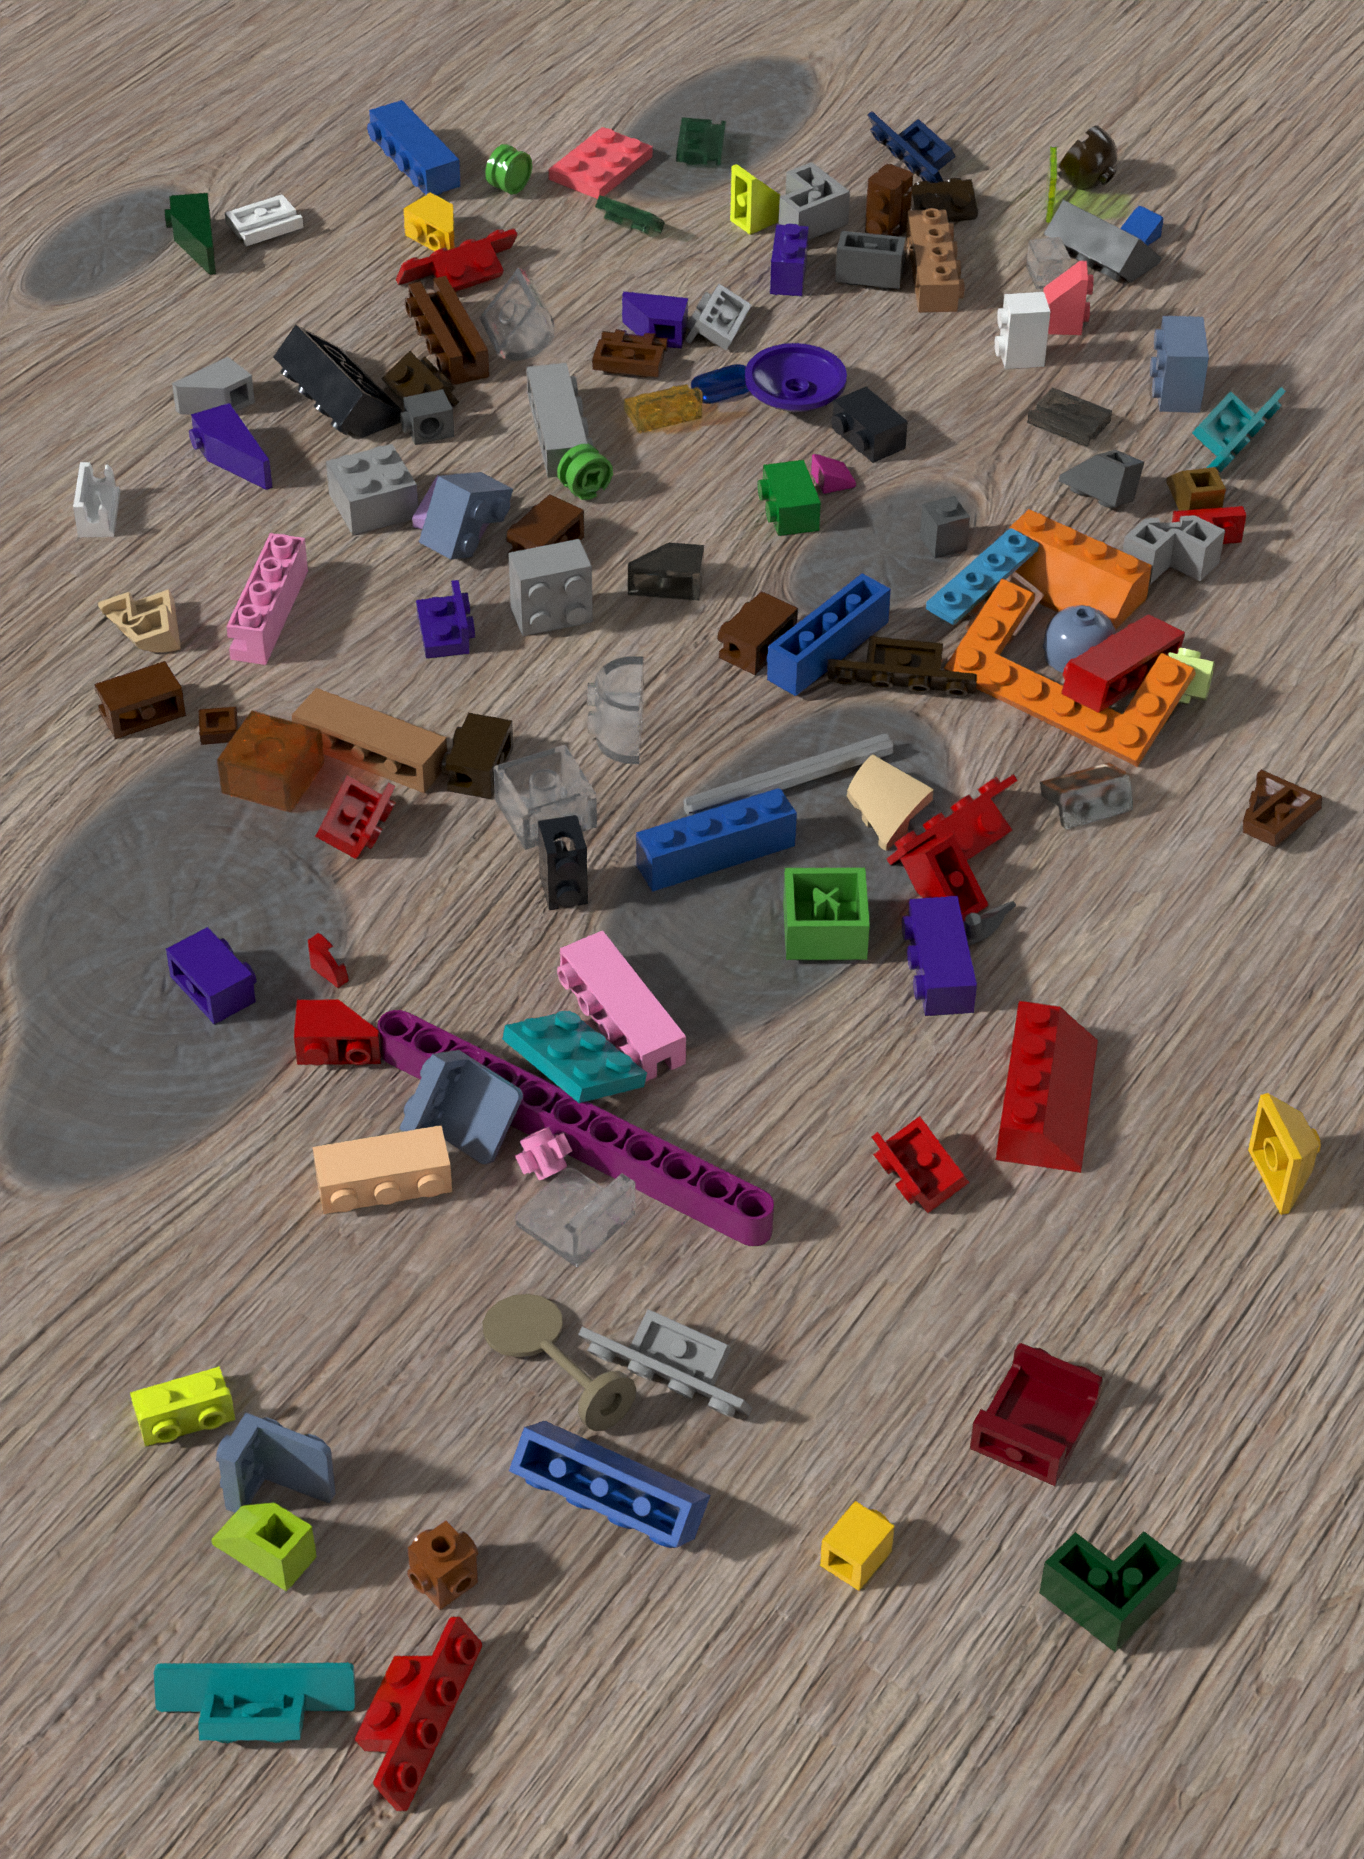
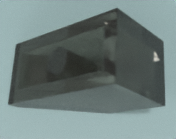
[628,542,704,601]

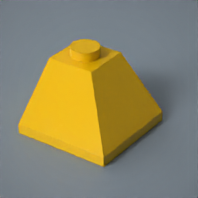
[1248,1093,1321,1215]

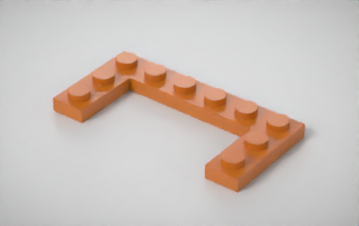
[944,579,1196,767]

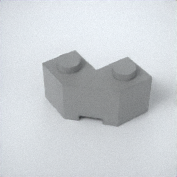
[1123,515,1225,584]

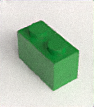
[757,460,821,536]

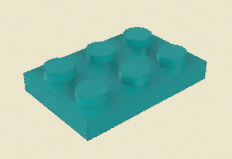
[502,1011,647,1103]

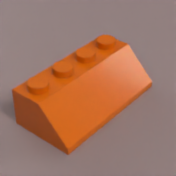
[1009,509,1152,630]

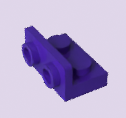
[416,580,475,659]

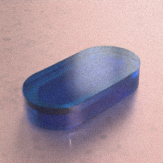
[691,364,749,404]

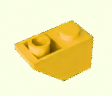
[403,192,455,252]

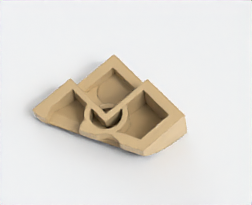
[98,589,181,653]
[847,754,934,851]

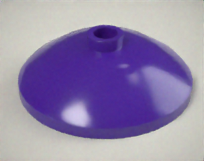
[745,343,847,412]

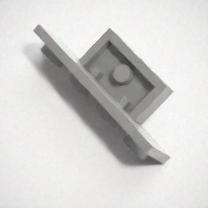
[578,1309,753,1418]

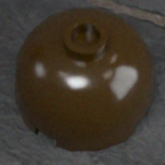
[1057,125,1117,190]

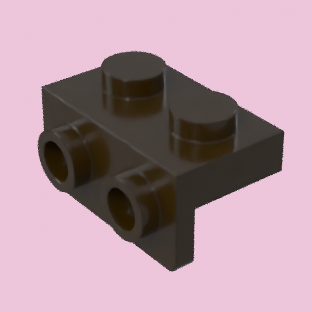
[911,178,978,222]
[381,351,459,406]

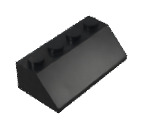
[273,325,404,438]

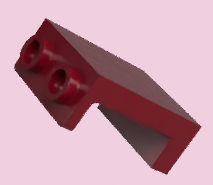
[970,1343,1103,1486]

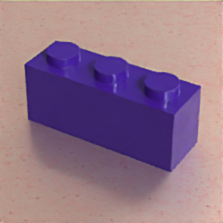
[901,896,977,1016]

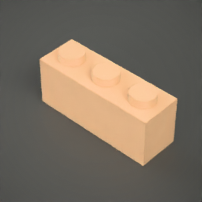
[313,1125,452,1214]

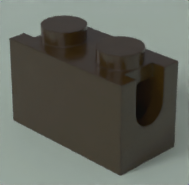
[441,712,513,800]

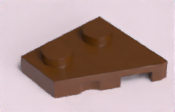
[1243,769,1322,847]

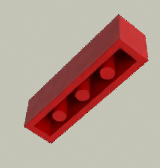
[1061,614,1185,713]

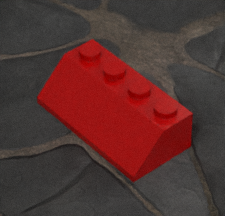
[996,1001,1098,1173]

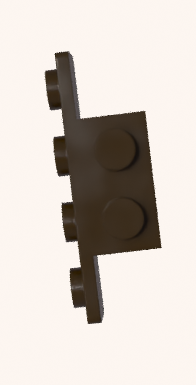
[827,636,977,697]

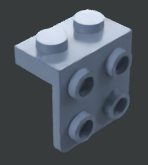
[399,1050,523,1164]
[216,1413,335,1513]

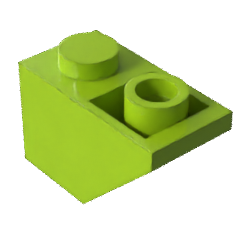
[211,1502,317,1592]

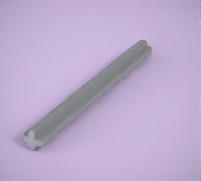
[683,733,894,816]

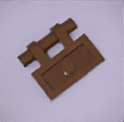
[592,329,668,377]

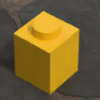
[820,1501,895,1591]

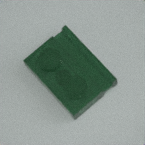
[676,117,726,166]

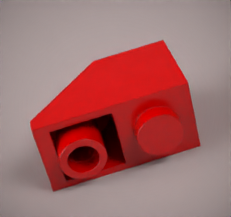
[294,999,381,1066]

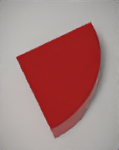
[308,933,349,988]

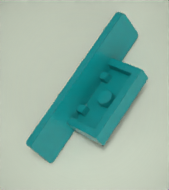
[1192,387,1286,473]
[154,1663,356,1743]

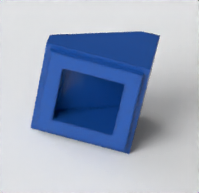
[1120,206,1163,245]

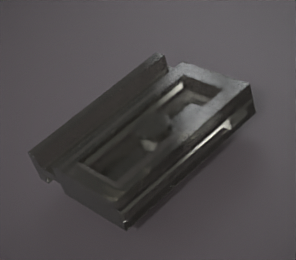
[1027,387,1112,447]

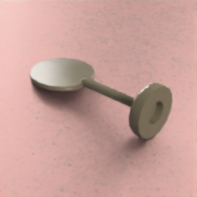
[483,1294,636,1431]

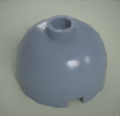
[1043,605,1116,673]

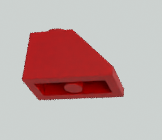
[900,835,989,922]

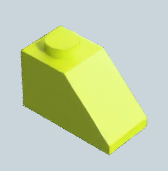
[730,164,780,235]

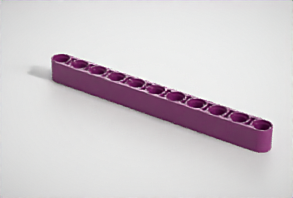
[378,1010,774,1246]

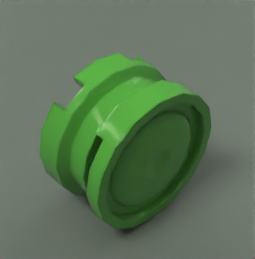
[485,144,532,195]
[557,444,613,500]

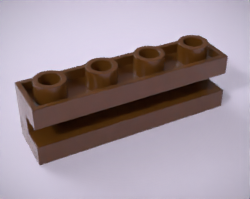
[405,276,489,385]

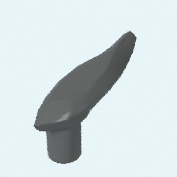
[965,901,1016,946]

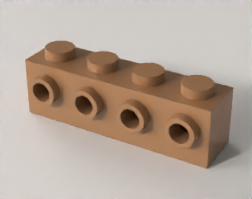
[906,208,965,313]

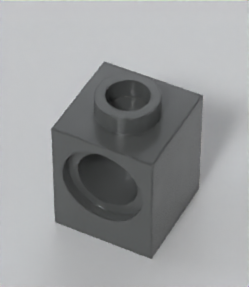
[400,389,454,445]

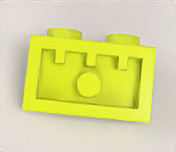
[130,1366,235,1447]

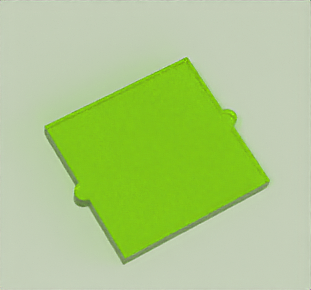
[1046,147,1057,223]

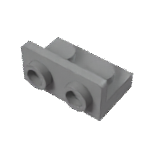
[684,284,752,350]

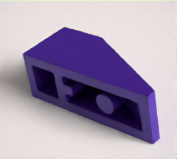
[189,403,273,490]

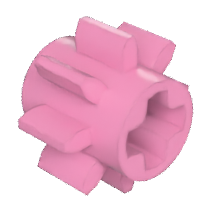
[515,1127,572,1180]

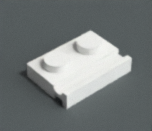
[225,195,304,246]

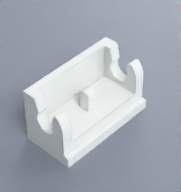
[73,462,120,538]

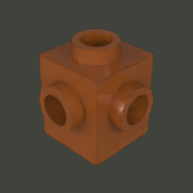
[407,1520,479,1610]

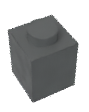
[920,496,970,558]

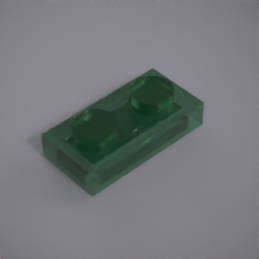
[595,195,665,235]

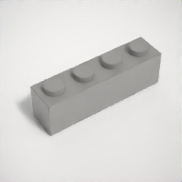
[526,363,593,478]

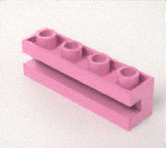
[226,533,308,665]
[557,930,686,1082]

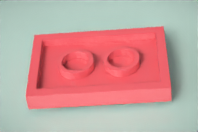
[548,127,653,200]

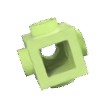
[1168,648,1215,704]

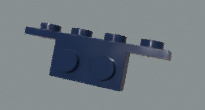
[867,111,956,183]

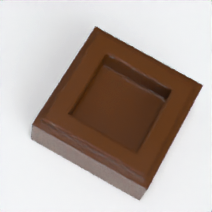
[198,706,239,745]

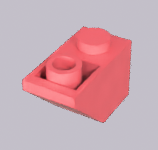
[1043,261,1093,335]

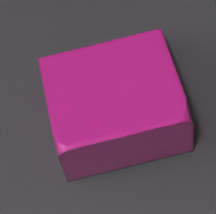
[811,454,856,494]

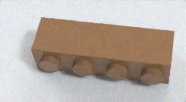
[292,688,447,793]

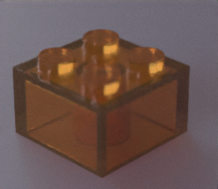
[217,710,325,813]

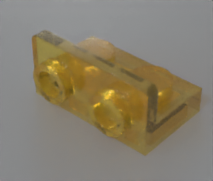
[624,384,702,433]

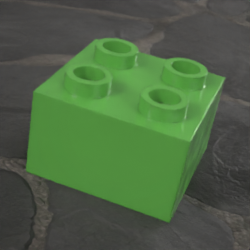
[783,868,870,960]

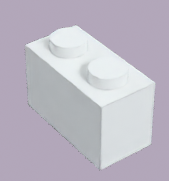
[995,292,1051,369]

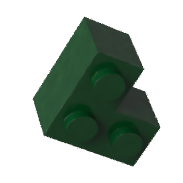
[1039,1531,1182,1652]

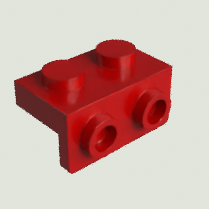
[315,775,395,859]
[871,1116,970,1213]

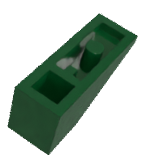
[164,193,216,275]

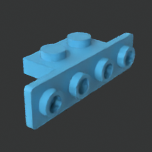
[926,528,1039,625]

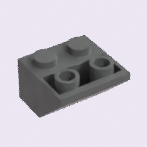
[835,231,908,289]

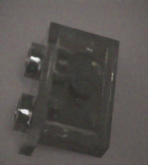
[1040,762,1133,829]

